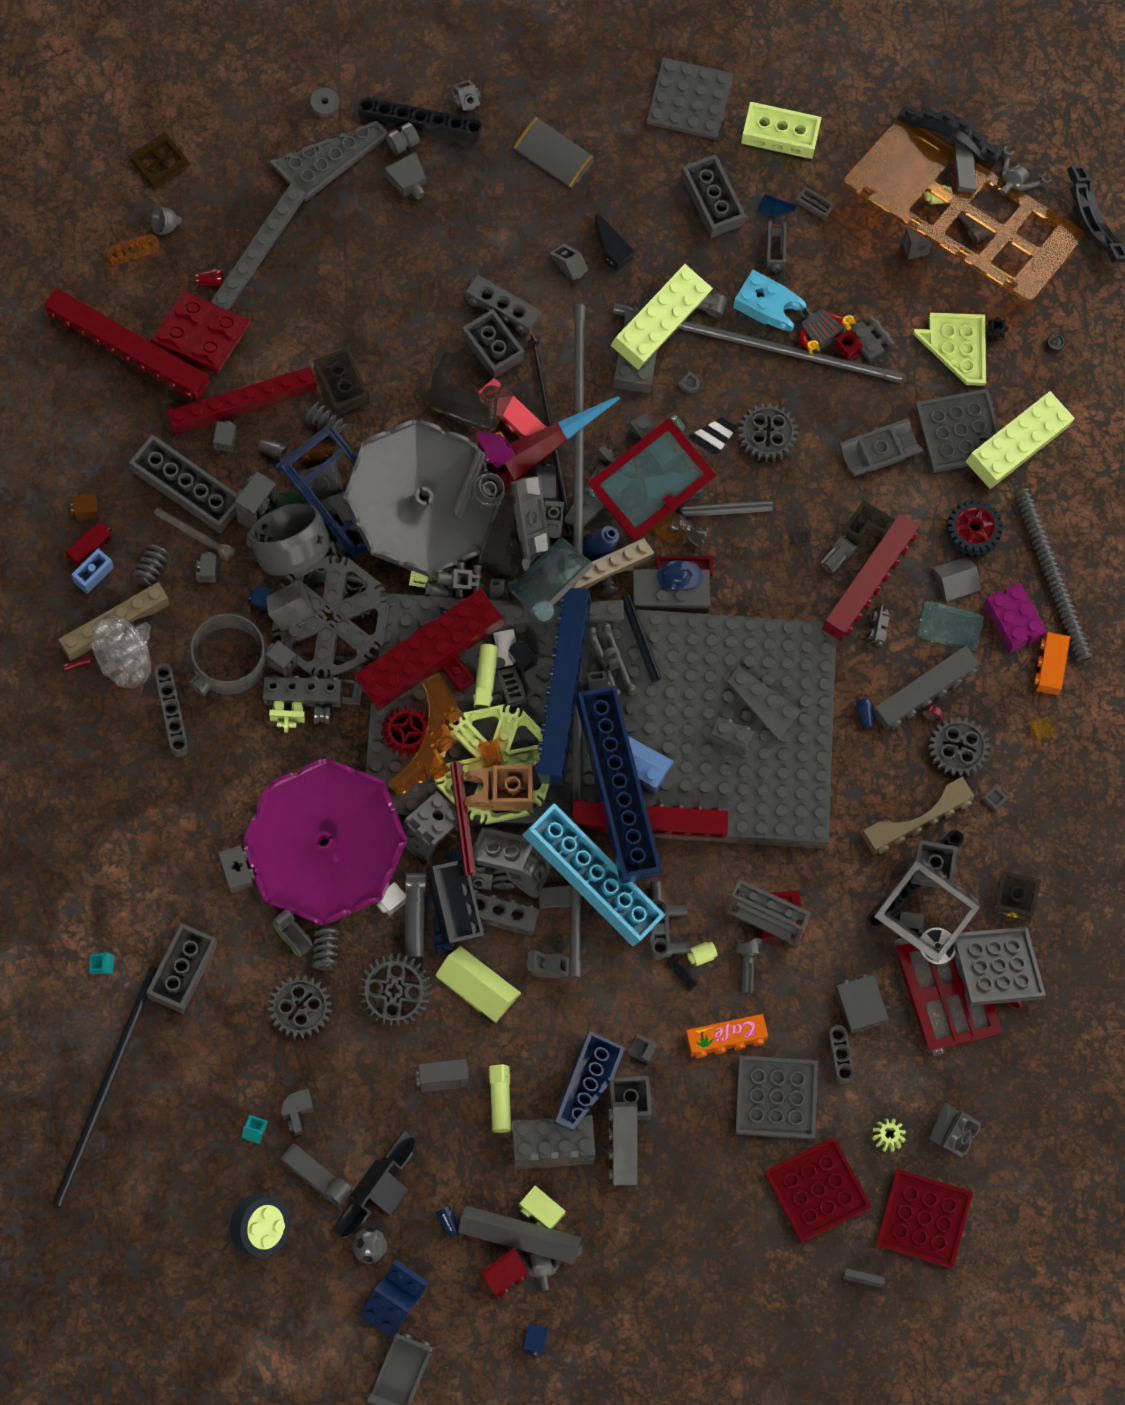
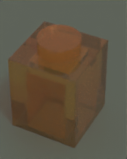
[478,739,504,768]

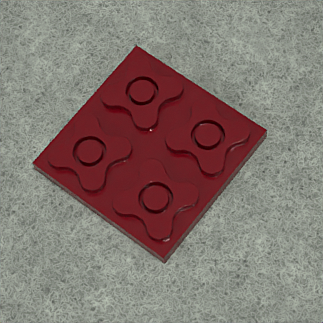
[151,291,251,374]
[764,1137,872,1244]
[875,1169,973,1269]

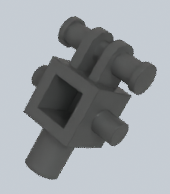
[436,562,483,597]

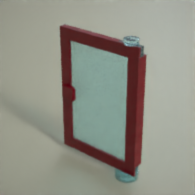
[586,415,717,542]

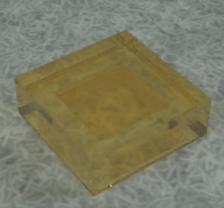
[1030,716,1056,742]

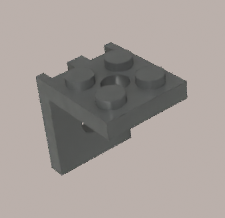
[402,791,458,865]

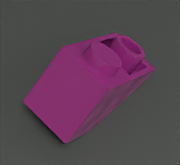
[476,432,516,469]

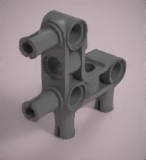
[649,881,690,960]

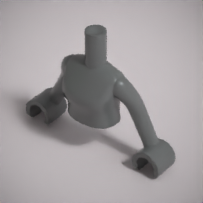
[1000,146,1052,195]
[507,1246,560,1291]

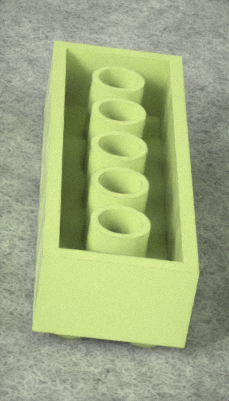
[611,264,713,370]
[965,391,1075,489]

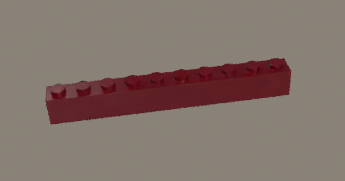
[44,288,210,401]

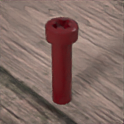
[64,655,91,671]

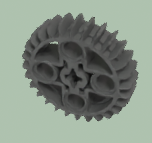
[359,953,432,1026]

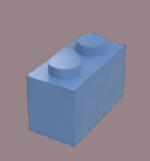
[71,548,114,594]

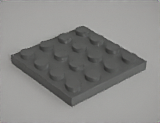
[646,57,734,140]
[915,389,999,473]
[953,927,1046,1006]
[735,1055,818,1140]

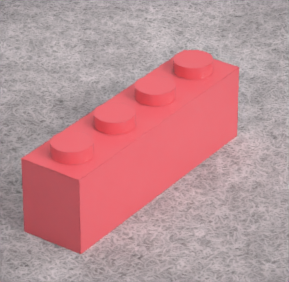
[478,378,546,440]

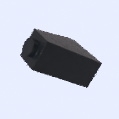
[536,464,556,506]

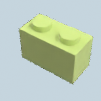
[519,1186,566,1229]

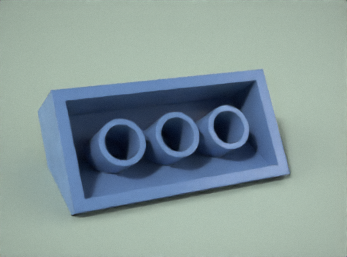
[588,736,674,794]

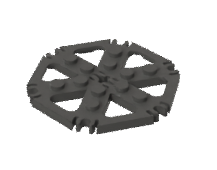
[272,555,390,678]

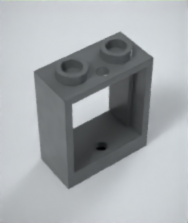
[415,1059,469,1092]

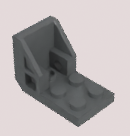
[473,827,551,898]

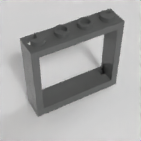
[874,858,980,963]
[727,879,811,946]

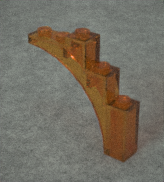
[388,672,464,795]

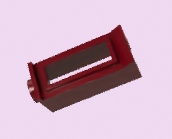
[65,520,113,568]

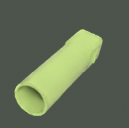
[473,644,498,709]
[489,1064,511,1133]

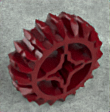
[381,706,433,758]

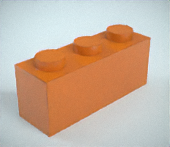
[1034,632,1070,695]

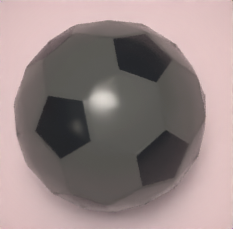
[352,1228,387,1264]

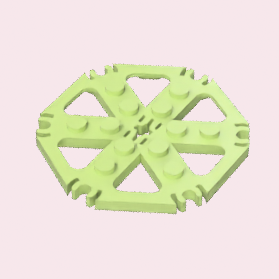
[433,704,550,825]

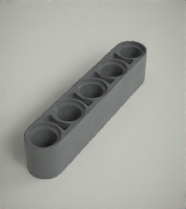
[155,663,188,757]

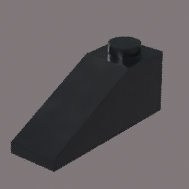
[595,213,635,271]

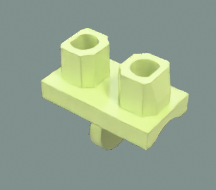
[269,701,305,733]

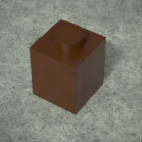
[70,494,99,520]

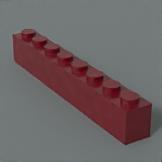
[167,366,317,436]
[822,514,919,641]
[570,799,728,839]

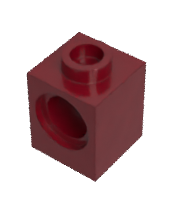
[833,329,863,361]

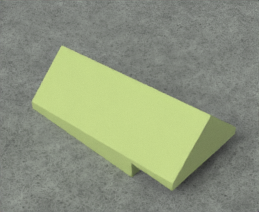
[435,946,521,1023]

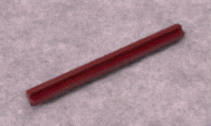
[450,762,476,876]

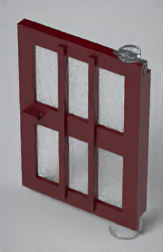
[894,928,1003,1056]

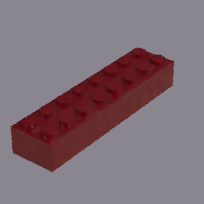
[354,588,505,711]

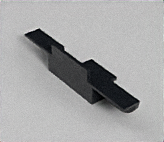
[332,1130,417,1239]

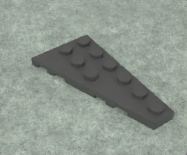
[270,121,388,202]

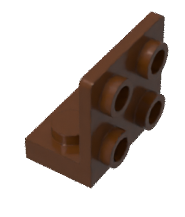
[294,440,333,469]

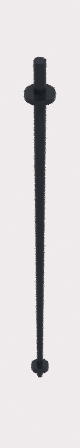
[528,334,574,546]

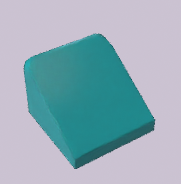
[88,952,114,974]
[242,1115,268,1144]

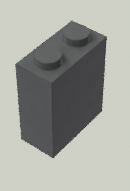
[835,974,889,1034]

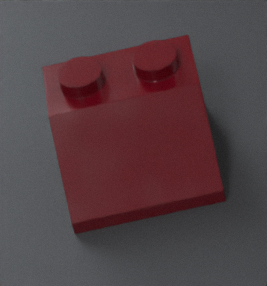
[481,1248,528,1298]

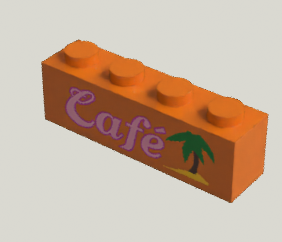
[685,1014,769,1058]

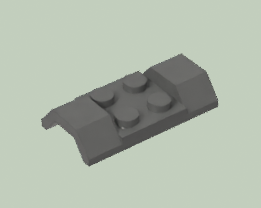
[839,418,923,477]
[511,476,550,559]

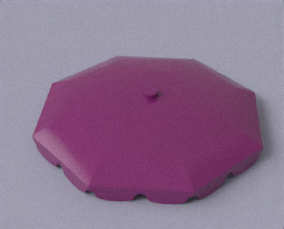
[243,759,408,926]

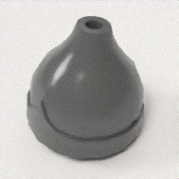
[151,207,182,235]

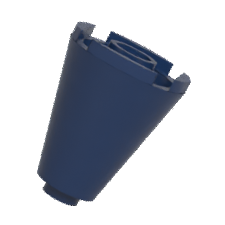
[583,526,619,562]

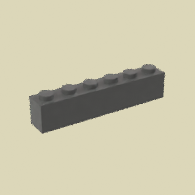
[874,645,980,731]

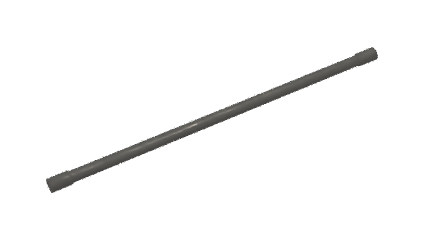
[613,303,903,383]

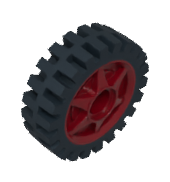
[946,500,1003,557]

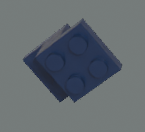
[360,1259,429,1339]

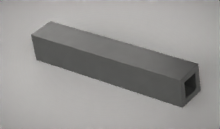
[458,1206,584,1265]

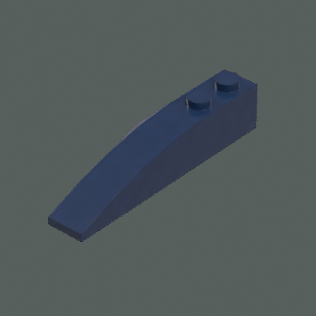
[554,1031,625,1132]

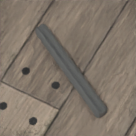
[680,500,773,517]

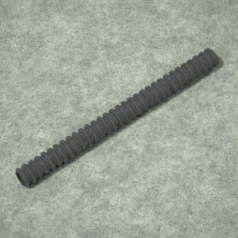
[1014,488,1093,663]

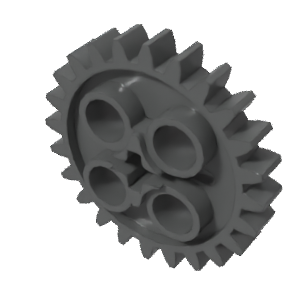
[738,402,799,462]
[928,716,991,778]
[268,975,332,1039]

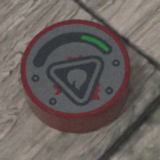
[923,705,943,722]

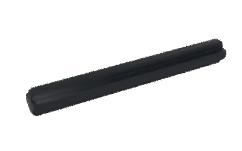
[621,594,661,683]

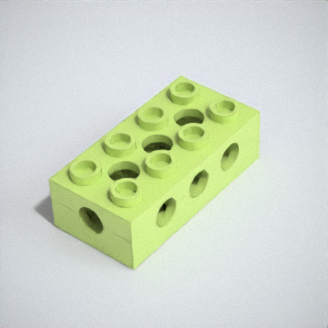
[741,102,822,159]

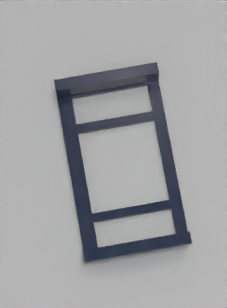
[274,426,367,560]

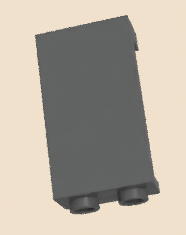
[367,1332,433,1405]

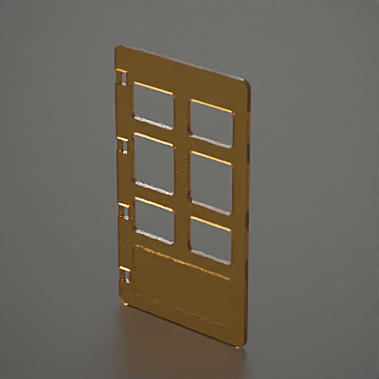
[843,119,1085,302]

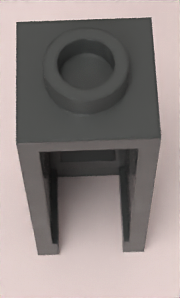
[766,221,787,272]

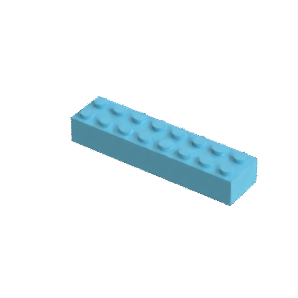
[522,803,665,946]

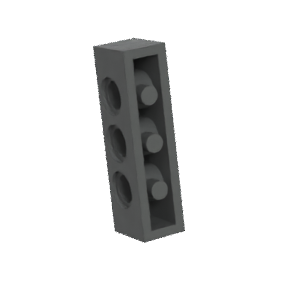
[466,275,541,335]
[474,890,539,936]

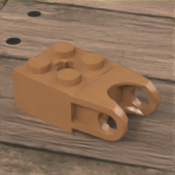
[465,765,534,810]

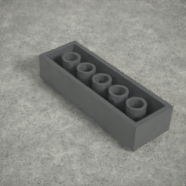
[129,435,237,534]

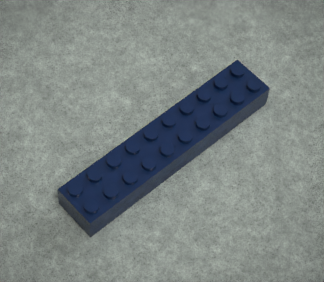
[535,588,592,786]
[575,686,661,884]

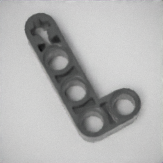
[280,1143,352,1208]

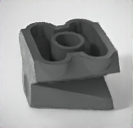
[929,1102,981,1157]

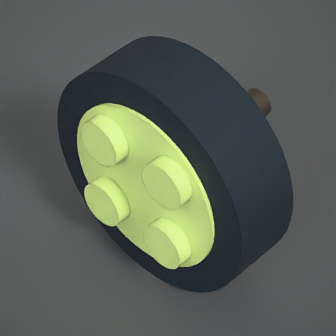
[230,1194,290,1257]

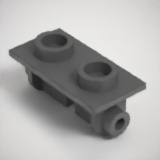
[866,605,890,647]

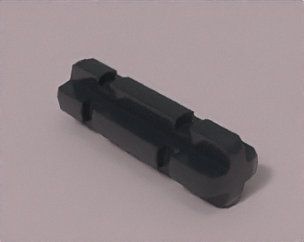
[667,956,698,990]

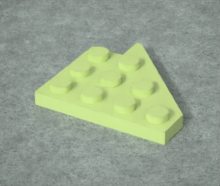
[913,313,986,386]

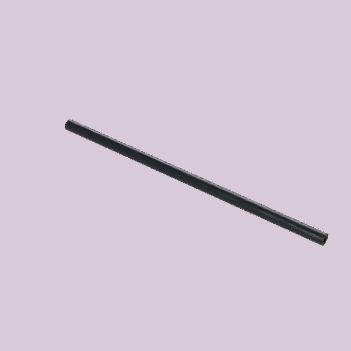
[52,966,158,1208]

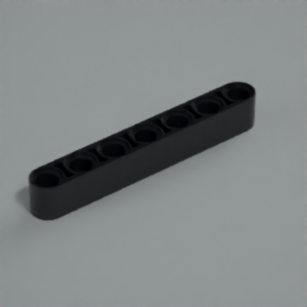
[358,97,482,142]
[866,830,964,932]

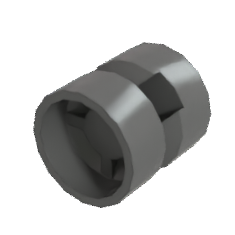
[386,122,420,155]

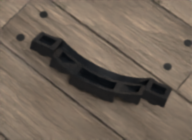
[897,104,1003,165]
[1067,165,1125,263]

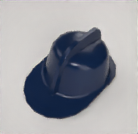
[657,560,703,590]

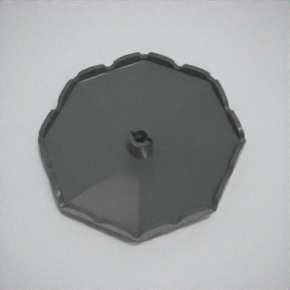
[342,420,501,577]

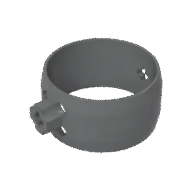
[246,503,330,575]
[189,614,267,696]

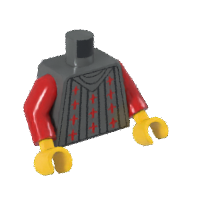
[799,307,856,355]

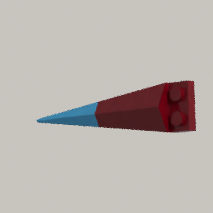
[485,396,620,490]

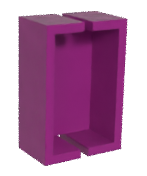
[984,582,1047,653]

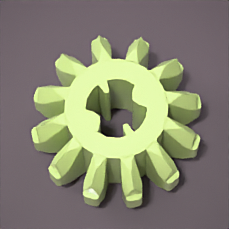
[872,1118,906,1152]

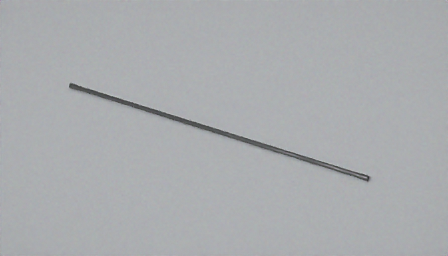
[569,304,585,979]

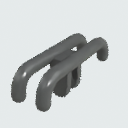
[589,622,635,697]

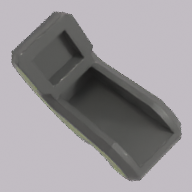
[272,910,314,957]

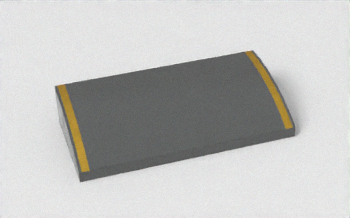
[513,116,594,189]

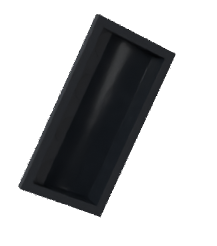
[426,860,484,945]

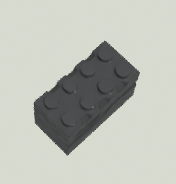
[511,1115,595,1170]

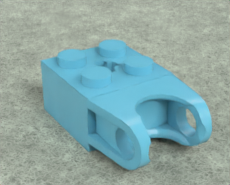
[733,270,807,331]

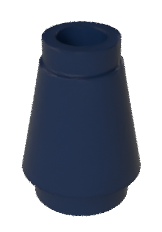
[855,699,874,728]
[436,1205,459,1237]

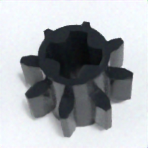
[985,316,1009,341]

